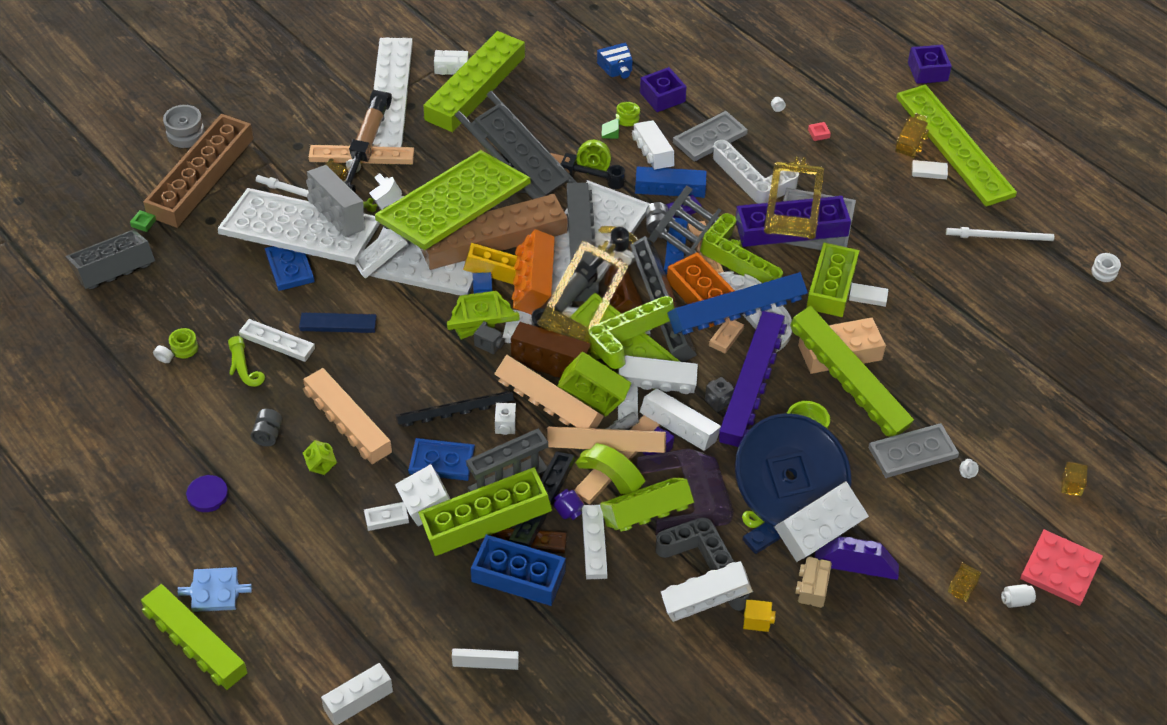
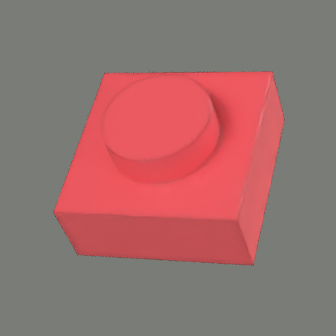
[808,122,831,141]

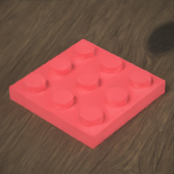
[1020,529,1103,606]

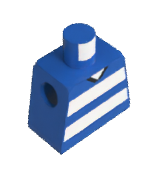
[597,43,632,79]

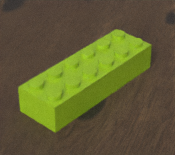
[418,467,552,556]

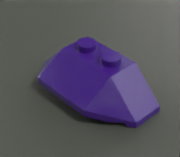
[815,535,899,580]

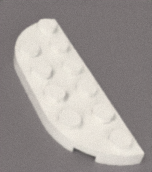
[718,272,792,352]

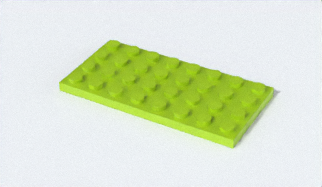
[375,150,531,250]

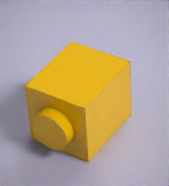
[743,599,775,632]

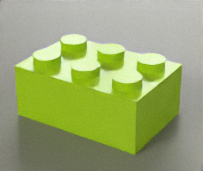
[557,352,631,417]

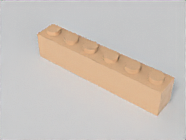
[495,355,604,429]
[303,368,392,464]

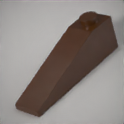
[602,258,643,314]

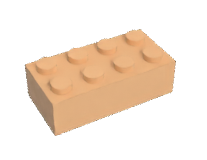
[798,318,886,374]

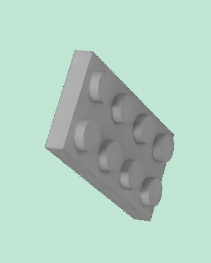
[673,111,748,162]
[868,423,959,478]

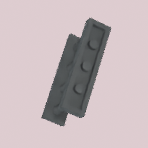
[648,185,721,259]
[466,428,548,492]

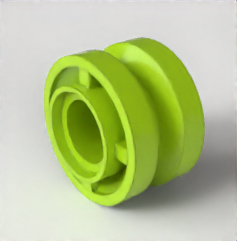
[616,102,640,126]
[169,328,198,358]

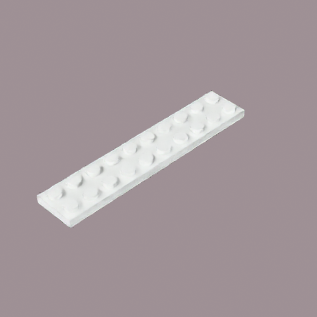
[372,37,413,147]

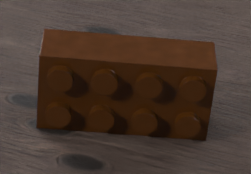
[511,322,591,378]

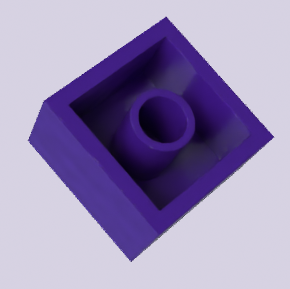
[908,45,952,84]
[640,67,687,112]

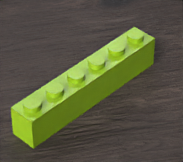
[141,584,247,690]

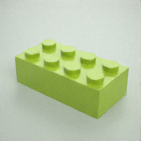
[806,243,859,317]
[600,478,694,531]

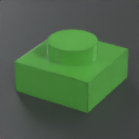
[130,210,156,232]

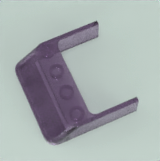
[637,449,734,537]

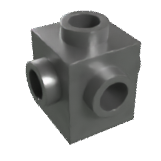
[705,377,734,412]

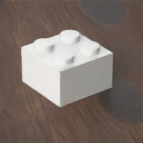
[395,464,450,526]

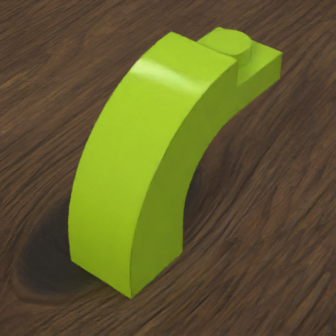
[575,443,645,494]

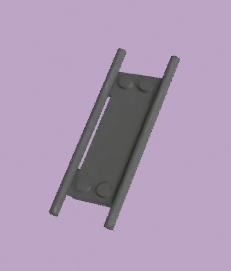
[455,91,577,199]

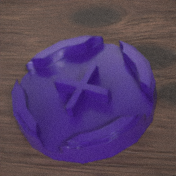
[186,475,228,512]

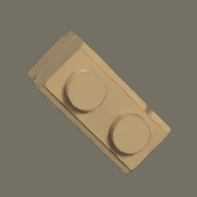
[795,557,832,608]

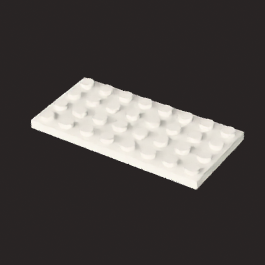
[552,180,650,302]
[218,188,380,265]

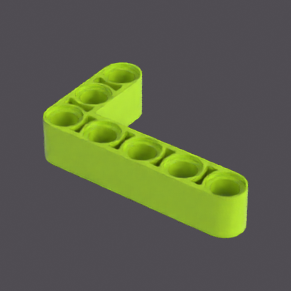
[700,213,783,283]
[588,296,675,369]

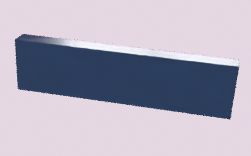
[299,313,377,333]

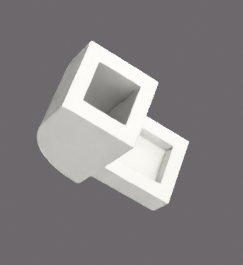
[370,173,402,210]

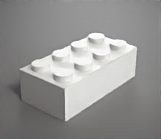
[774,482,869,562]

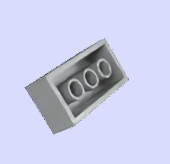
[306,165,364,237]

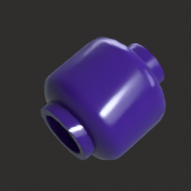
[553,489,584,520]

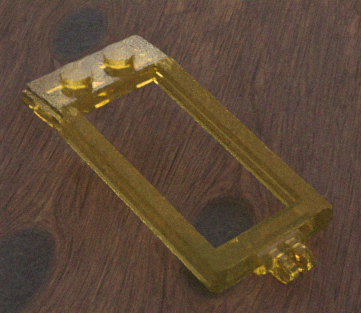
[764,156,824,239]
[537,240,628,342]

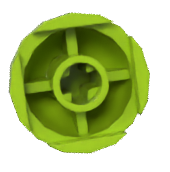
[577,139,611,171]

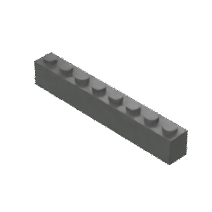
[567,183,598,301]
[630,236,697,362]

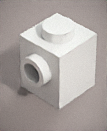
[495,403,516,435]

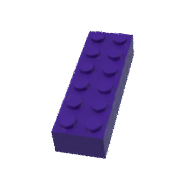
[736,196,851,247]

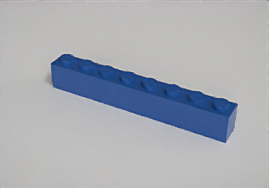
[667,272,808,335]

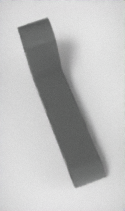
[655,517,750,611]

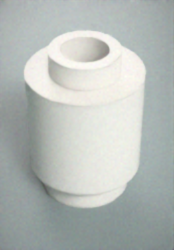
[1001,584,1036,608]

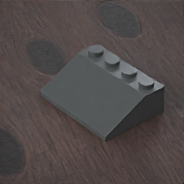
[65,229,155,289]

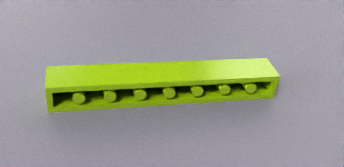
[790,305,914,437]

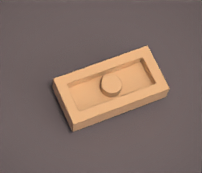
[709,318,744,354]

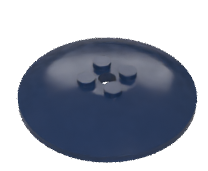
[735,414,851,527]

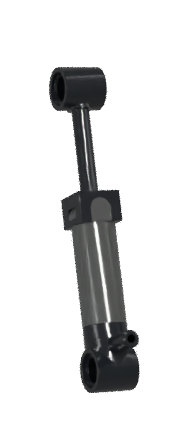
[531,227,629,331]

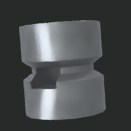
[646,202,670,234]

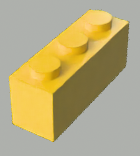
[463,243,517,285]

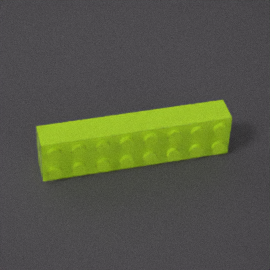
[423,31,525,133]

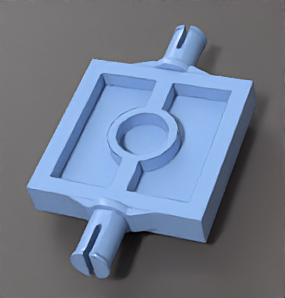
[177,567,252,612]

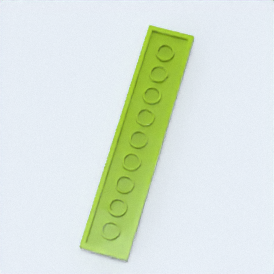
[896,85,1017,206]

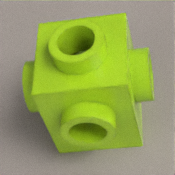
[303,440,337,475]

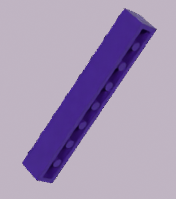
[719,311,787,447]

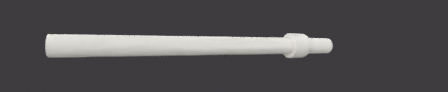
[256,175,309,197]
[946,227,1054,241]

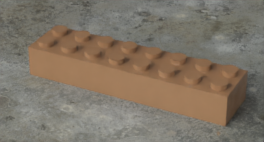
[143,114,253,228]
[420,194,567,270]

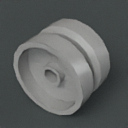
[163,105,205,148]

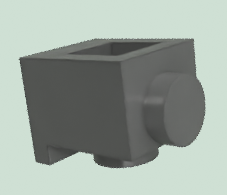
[474,321,505,355]

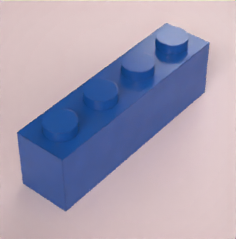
[635,166,706,198]

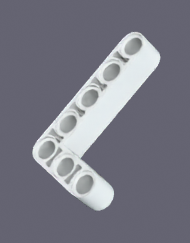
[713,140,799,204]

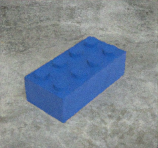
[471,535,566,606]

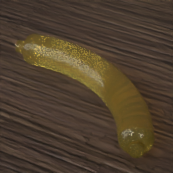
[598,226,639,243]

